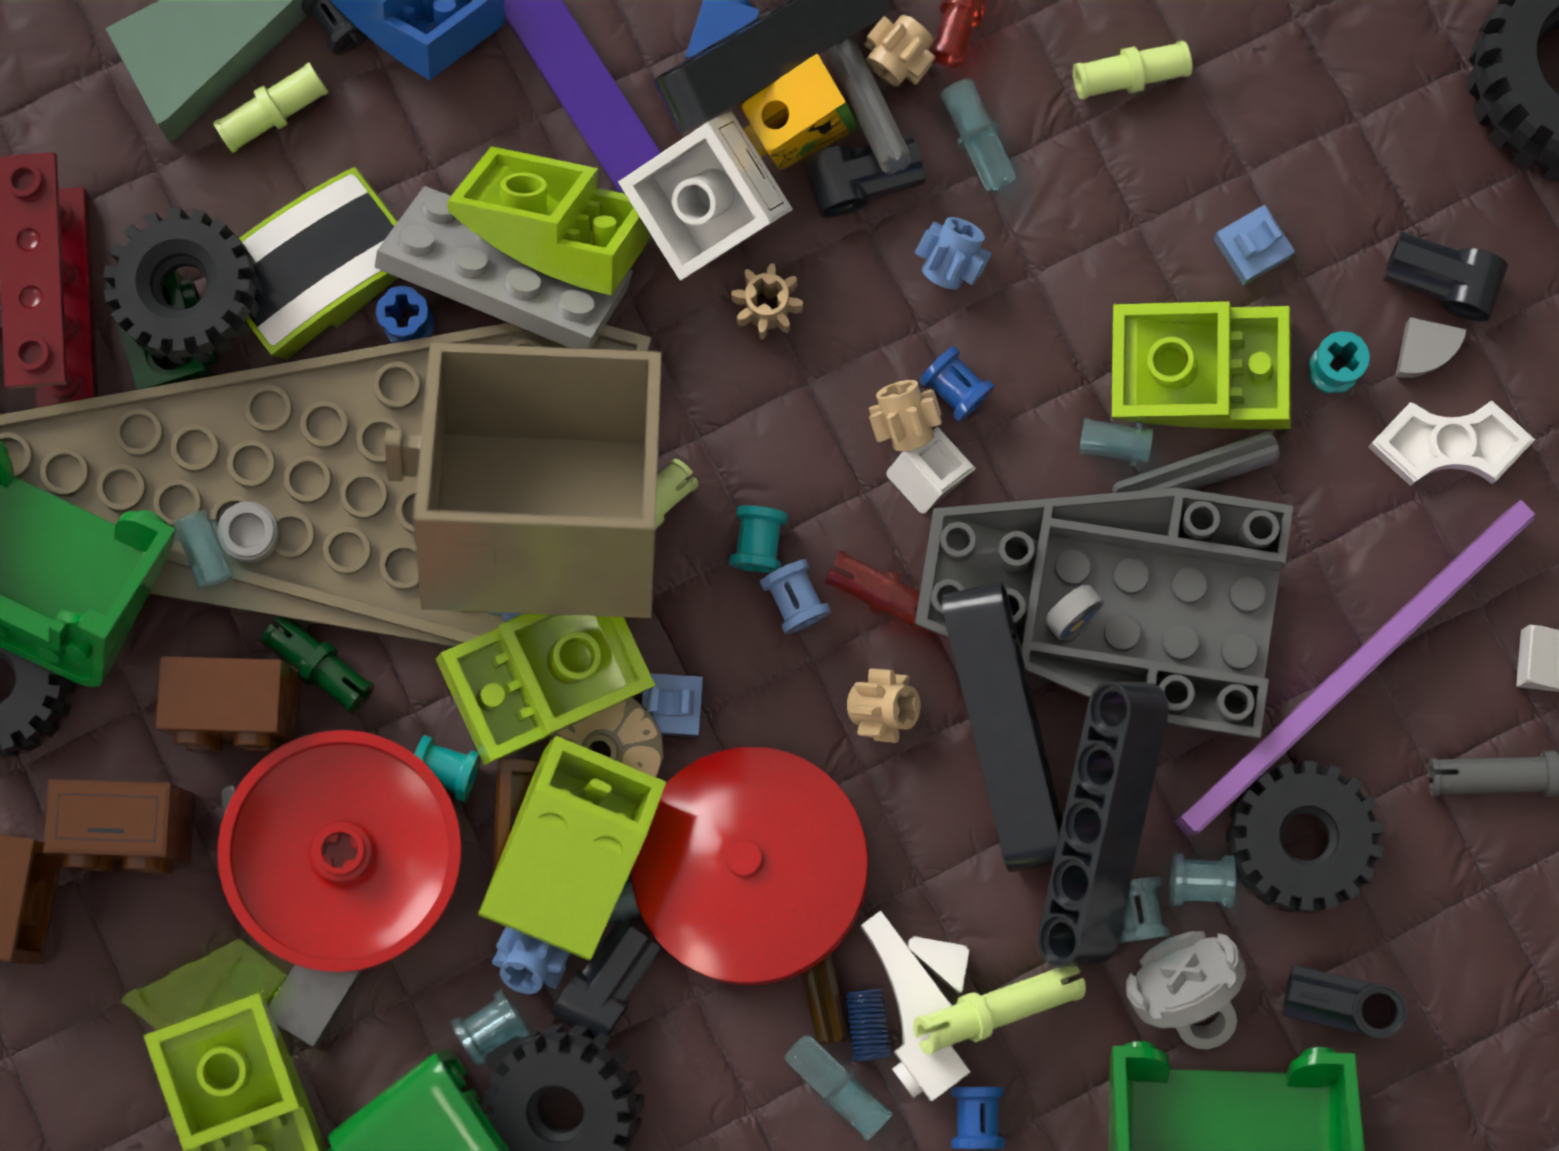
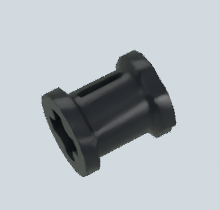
[301,0,369,55]

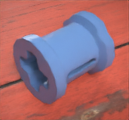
[760,559,831,635]

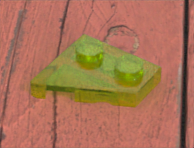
[121,939,288,1030]

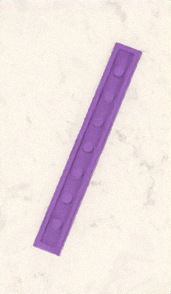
[1173,500,1535,837]

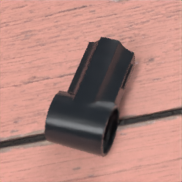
[804,133,925,218]
[1383,231,1508,322]
[550,919,662,1040]
[1282,965,1408,1038]

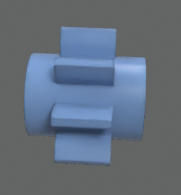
[915,217,991,289]
[492,927,570,994]

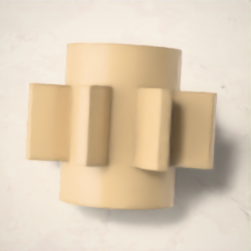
[864,15,935,87]
[731,263,803,339]
[869,380,942,451]
[847,668,921,743]

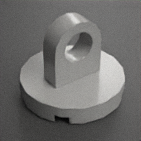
[1126,931,1246,1049]

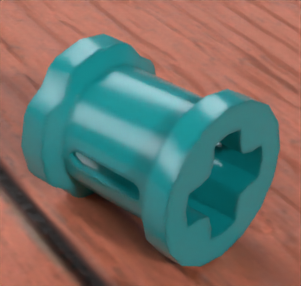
[1308,331,1370,394]
[729,505,788,573]
[414,735,481,803]

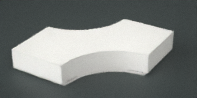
[1368,401,1535,486]

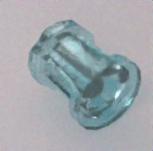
[1169,853,1236,908]
[1118,876,1171,944]
[451,989,530,1066]

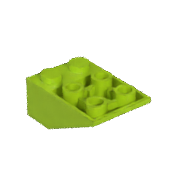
[478,736,666,961]

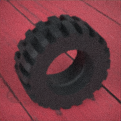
[1467,0,1559,182]

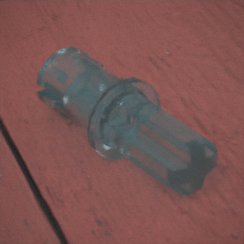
[940,79,1016,191]
[785,1035,893,1141]

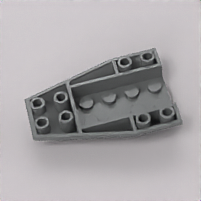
[915,488,1294,739]

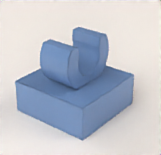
[1213,205,1295,286]
[642,673,703,738]

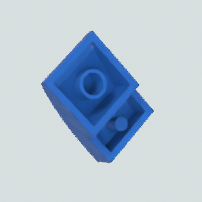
[330,0,505,81]

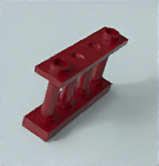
[0,152,98,408]

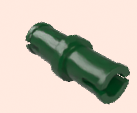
[261,616,375,714]

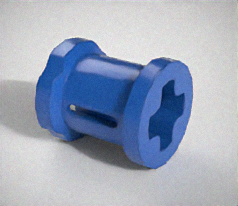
[376,285,435,343]
[918,346,995,423]
[951,1086,1005,1149]

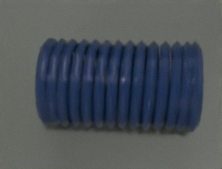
[845,989,892,1062]

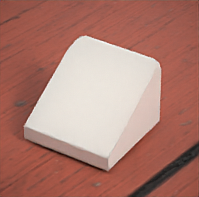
[887,427,976,514]
[1516,624,1559,692]
[907,936,969,994]

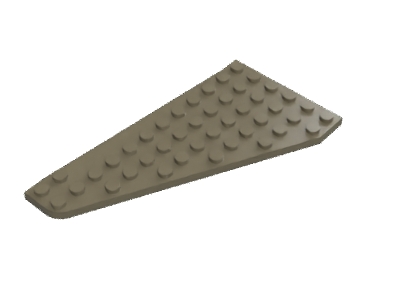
[0,323,651,647]

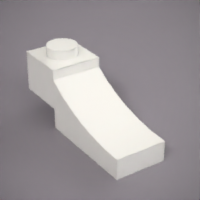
[860,911,970,1101]

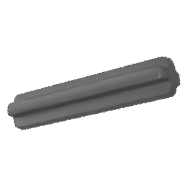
[828,37,911,175]
[1112,431,1280,493]

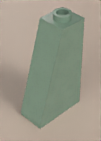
[105,0,307,142]

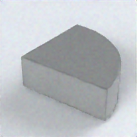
[1395,317,1467,378]

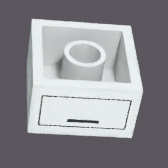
[618,111,793,281]

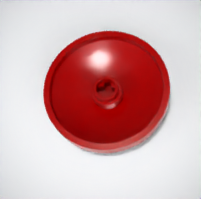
[218,730,462,973]
[631,747,869,986]

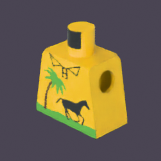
[741,54,860,170]

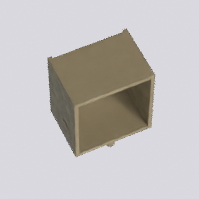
[385,342,661,618]

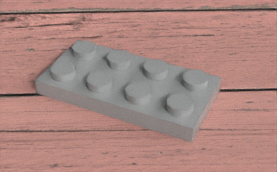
[374,186,633,349]

